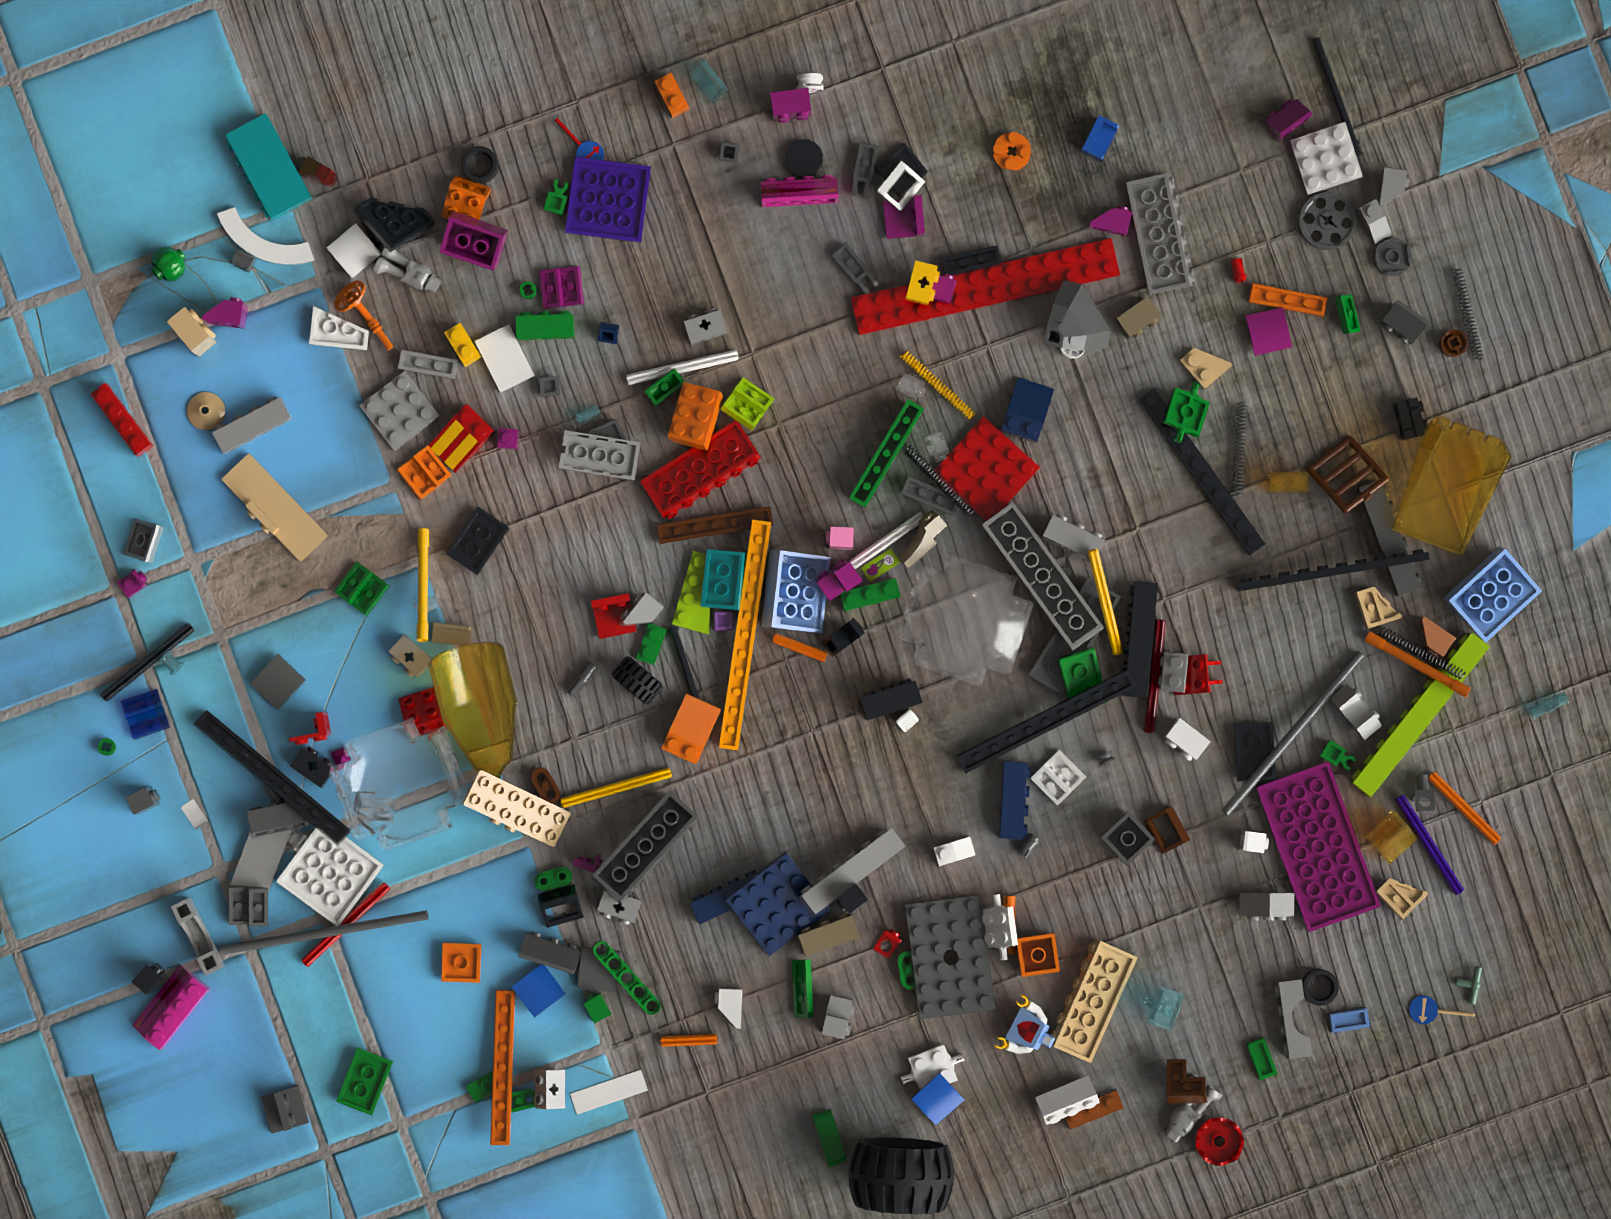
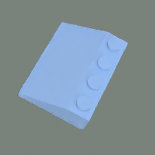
[1443,547,1542,643]
[761,550,831,633]

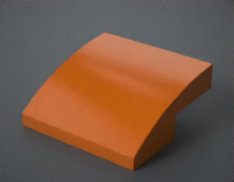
[396,446,452,500]

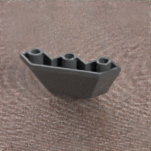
[1043,280,1112,351]

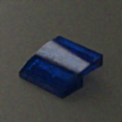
[121,689,170,740]

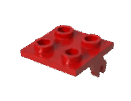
[1174,654,1223,696]

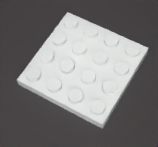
[276,828,384,926]

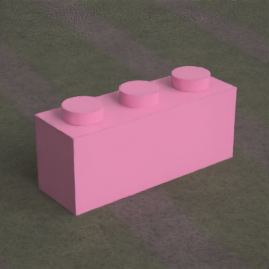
[826,527,854,550]

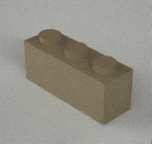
[798,913,860,957]

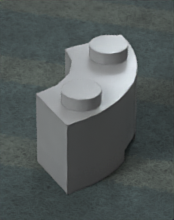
[1329,684,1382,740]

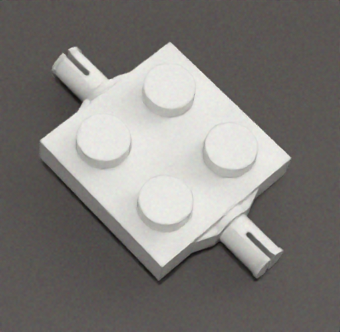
[982,894,1018,960]
[901,1044,965,1089]

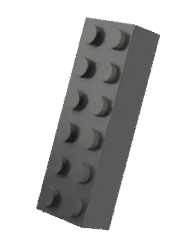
[592,790,698,904]

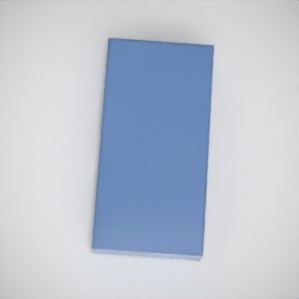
[1328,1008,1370,1033]

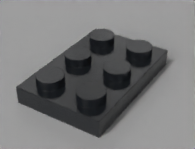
[446,507,510,575]
[1234,722,1276,782]

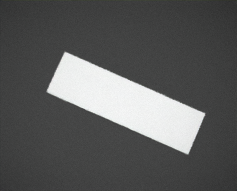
[570,1070,648,1115]

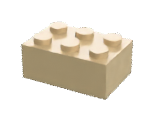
[167,307,217,357]

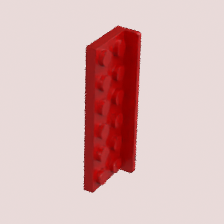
[640,420,761,519]

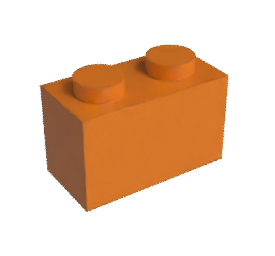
[654,73,689,118]

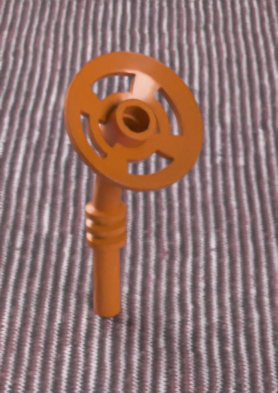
[334,280,394,351]

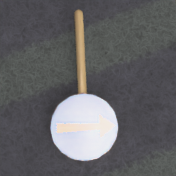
[1409,995,1475,1024]

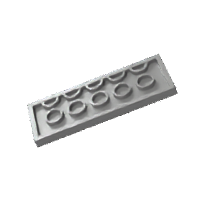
[1126,173,1195,295]

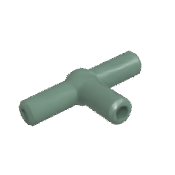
[1456,966,1482,1005]

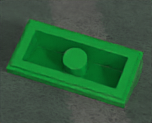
[644,368,685,406]

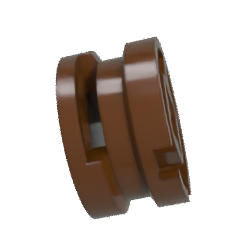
[1439,329,1468,357]

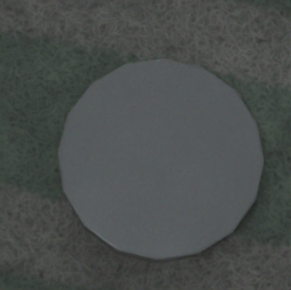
[1373,238,1412,276]

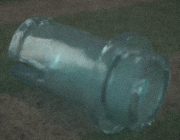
[575,404,601,424]

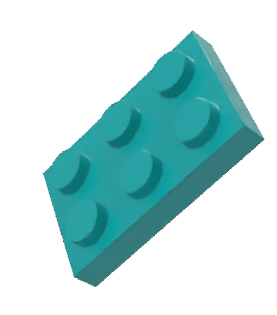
[701,549,746,610]

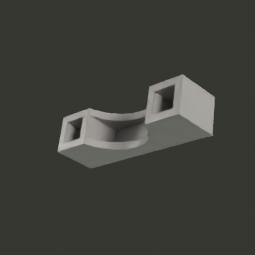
[171,897,225,976]
[1274,978,1313,1059]

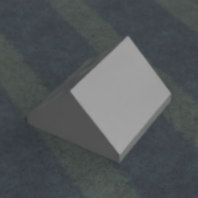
[124,518,164,563]

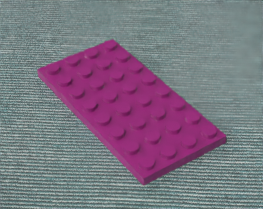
[1256,761,1381,932]

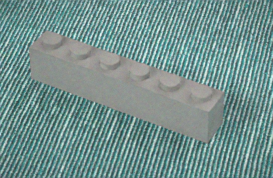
[798,828,906,916]

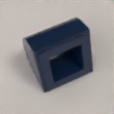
[598,322,620,344]

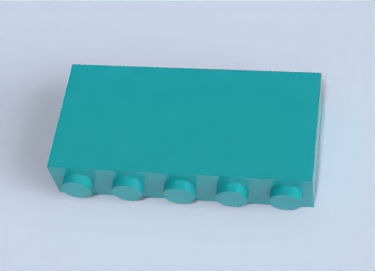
[225,113,313,221]

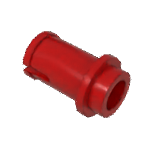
[1230,258,1247,283]

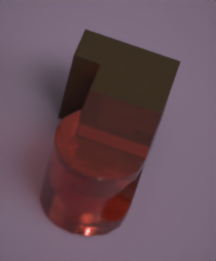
[298,156,337,187]

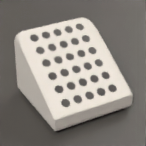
[896,709,918,732]

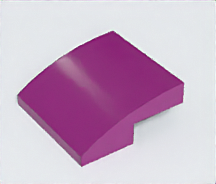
[539,266,584,309]
[1245,307,1292,356]

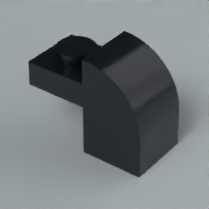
[821,618,865,657]

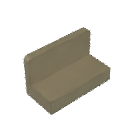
[431,622,472,647]

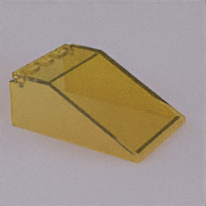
[1392,415,1512,555]

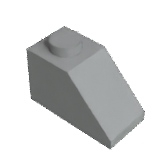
[1378,168,1410,208]
[1357,199,1392,244]

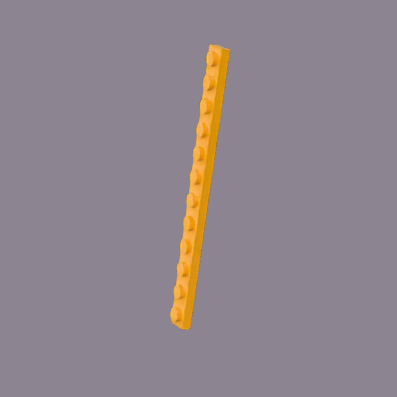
[719,520,771,750]

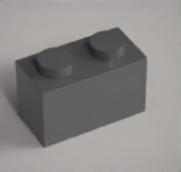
[125,787,161,815]

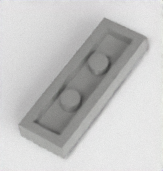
[398,350,458,379]

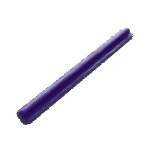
[1395,794,1464,895]

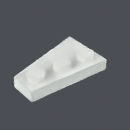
[309,306,369,351]

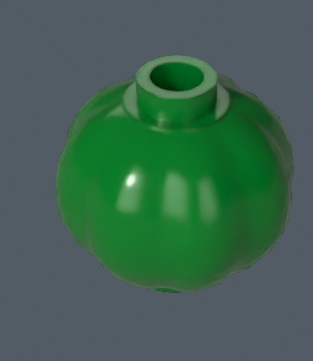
[150,247,186,282]

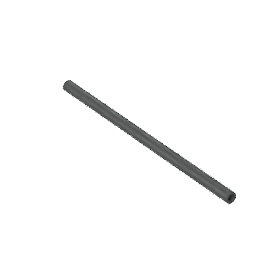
[1222,651,1365,816]
[220,910,429,955]

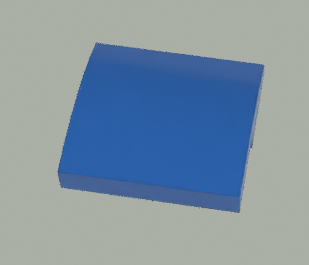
[512,964,566,1018]
[911,1072,965,1125]

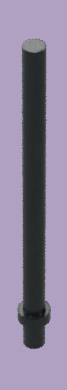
[1312,37,1362,157]

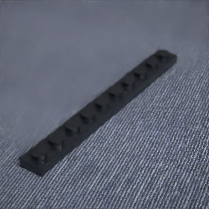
[1139,388,1265,556]
[1237,549,1430,592]
[956,668,1137,774]
[194,710,351,846]

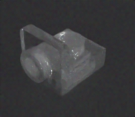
[413,596,444,613]

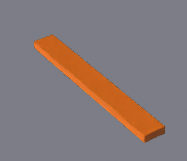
[490,990,515,1146]

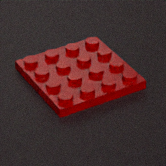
[932,416,1040,521]

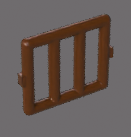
[1307,436,1389,513]

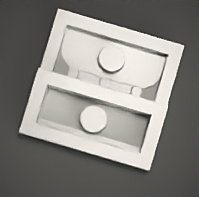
[326,223,381,278]
[1031,750,1086,806]

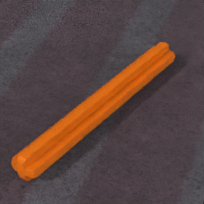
[1428,772,1501,844]

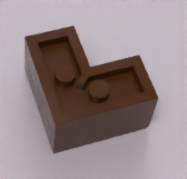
[1167,1059,1207,1104]

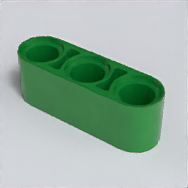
[812,1109,847,1168]

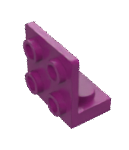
[883,195,925,239]

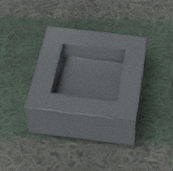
[539,376,561,398]

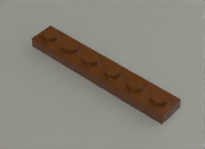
[657,506,774,544]

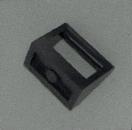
[538,884,584,928]

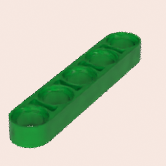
[592,940,661,1015]

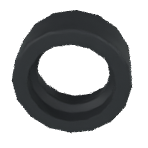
[462,146,499,184]
[1302,969,1339,1006]

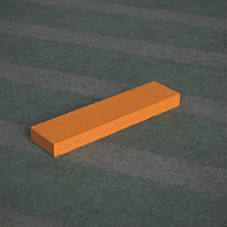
[1248,283,1327,317]

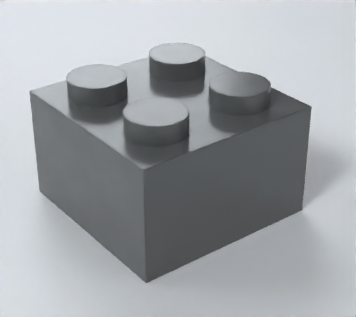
[1100,811,1155,866]

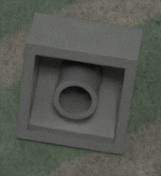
[1380,300,1429,344]

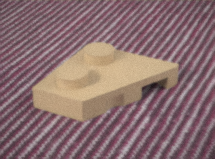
[1355,587,1402,629]
[1376,878,1428,920]

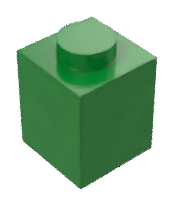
[583,992,612,1024]

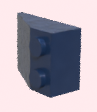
[1001,377,1054,444]

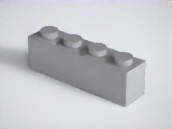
[212,396,293,454]

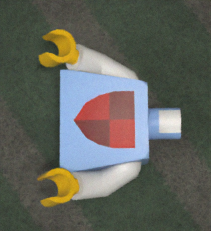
[994,994,1055,1054]

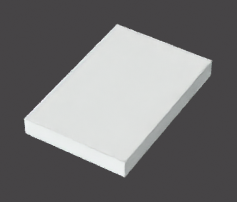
[475,324,535,393]

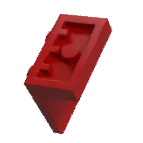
[591,593,637,639]
[398,687,448,741]
[289,712,332,745]

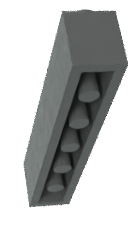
[1357,481,1421,596]

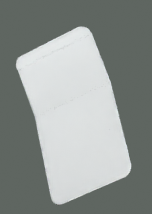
[181,799,207,830]

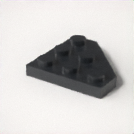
[354,198,435,252]

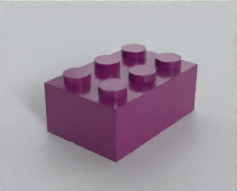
[439,211,508,271]

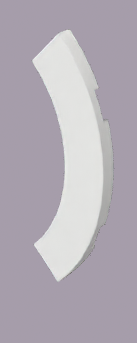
[217,207,315,265]

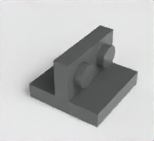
[261,1085,309,1134]

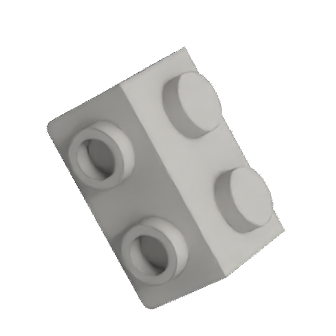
[1158,652,1188,693]

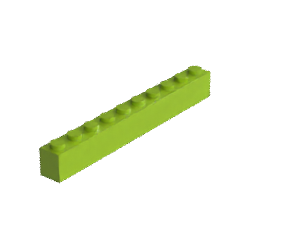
[1351,632,1490,797]

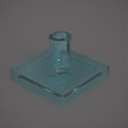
[1144,986,1185,1031]

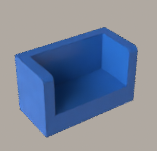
[1081,115,1119,162]

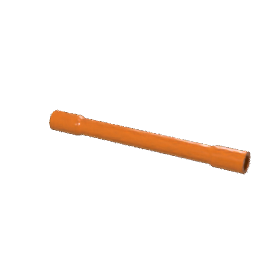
[1365,631,1471,698]

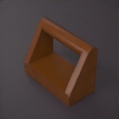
[1144,806,1190,854]

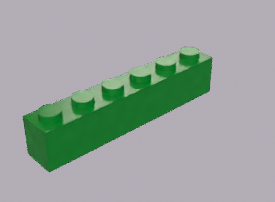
[849,399,924,509]

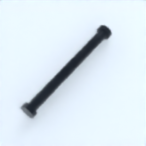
[667,626,699,699]

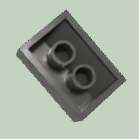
[518,931,582,974]

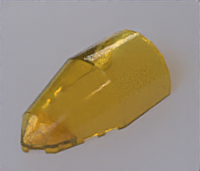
[428,642,517,778]

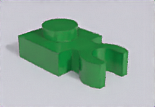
[544,179,568,215]
[1320,740,1356,770]

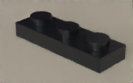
[941,245,1002,276]

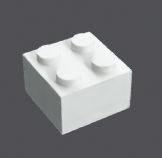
[1163,718,1211,761]

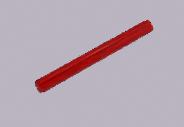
[301,882,390,967]

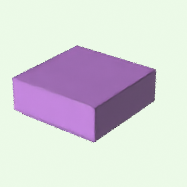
[714,611,734,631]

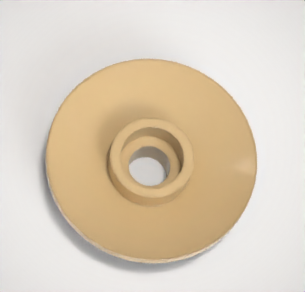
[187,392,225,430]

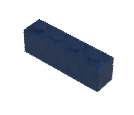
[999,761,1031,840]
[690,870,757,924]

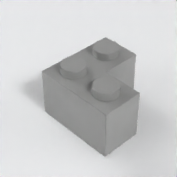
[1240,892,1294,920]
[822,995,856,1039]

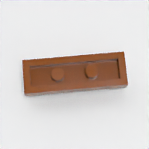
[1065,1090,1124,1129]

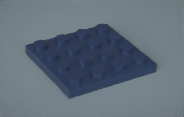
[724,851,830,956]

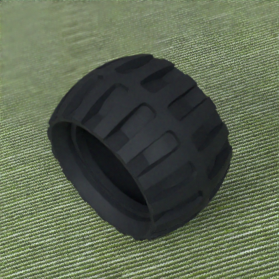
[849,1137,954,1214]

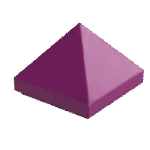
[331,746,356,770]

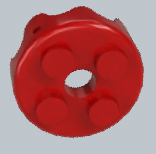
[1195,1117,1244,1166]

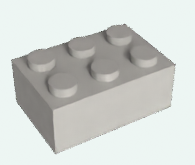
[1041,514,1105,561]

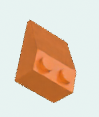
[661,693,721,764]

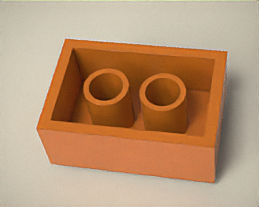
[668,382,723,451]

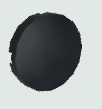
[785,139,823,177]

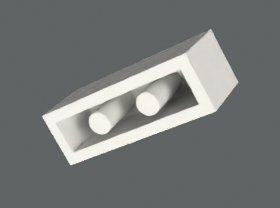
[1035,1075,1100,1125]

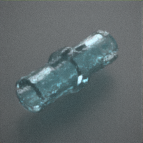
[1529,692,1570,719]

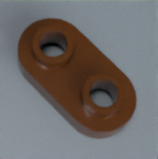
[531,768,560,804]

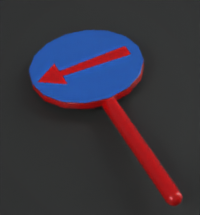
[555,118,605,160]

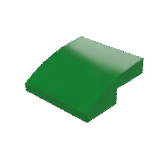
[334,562,390,616]

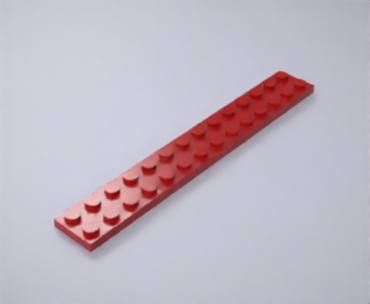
[851,238,1120,336]

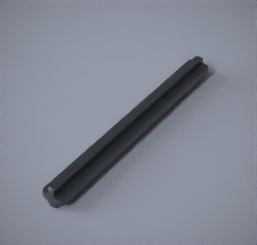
[100,623,194,701]

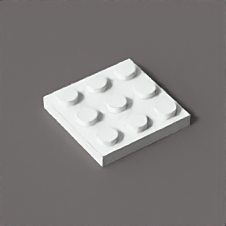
[1290,122,1363,195]

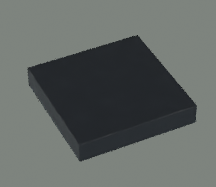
[875,143,928,197]

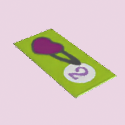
[861,548,900,582]

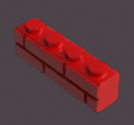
[91,383,154,457]

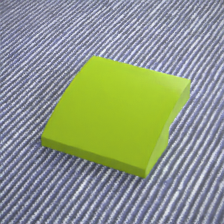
[720,377,775,431]

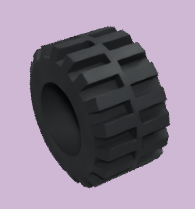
[611,656,663,705]

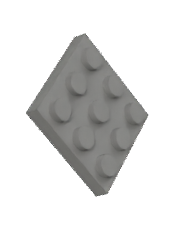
[359,371,440,451]

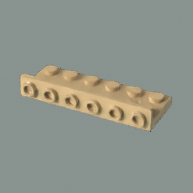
[1050,939,1138,1063]

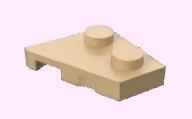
[1179,348,1232,389]

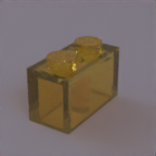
[1268,472,1309,493]

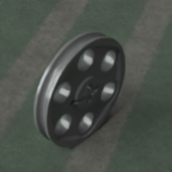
[1298,192,1357,250]

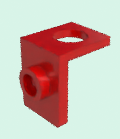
[873,928,902,959]

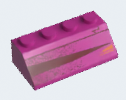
[761,175,839,207]
[132,964,210,1050]

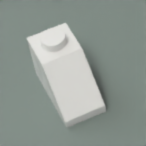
[1239,831,1269,853]
[933,837,975,866]
[715,988,742,1029]

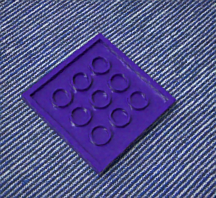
[565,157,651,243]

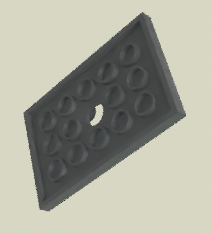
[904,895,996,1020]

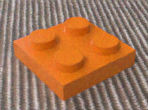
[441,943,482,983]

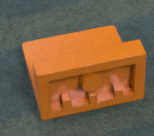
[441,175,491,220]

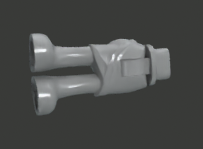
[372,247,442,294]
[1165,1074,1223,1142]

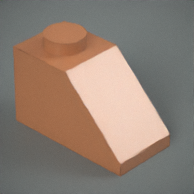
[1420,616,1456,658]

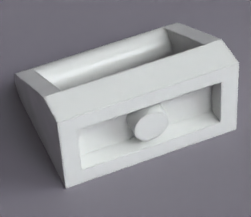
[877,161,925,212]

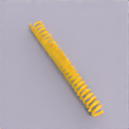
[900,351,976,420]

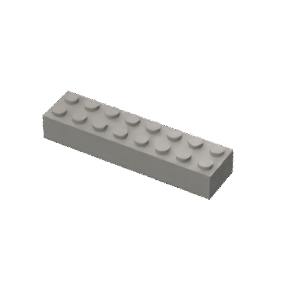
[982,503,1104,651]

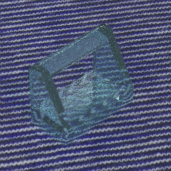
[689,58,728,104]

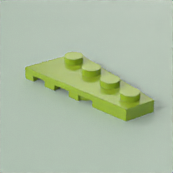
[672,551,710,635]

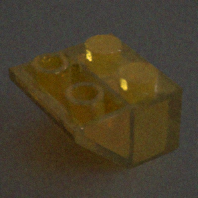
[1363,810,1417,864]

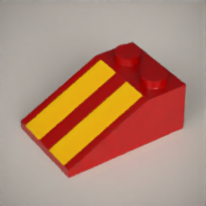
[428,404,495,473]

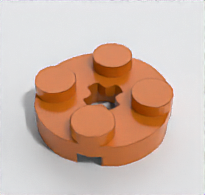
[993,132,1031,171]

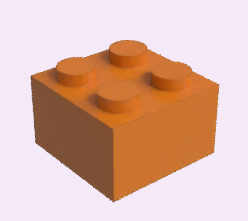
[1016,932,1060,977]

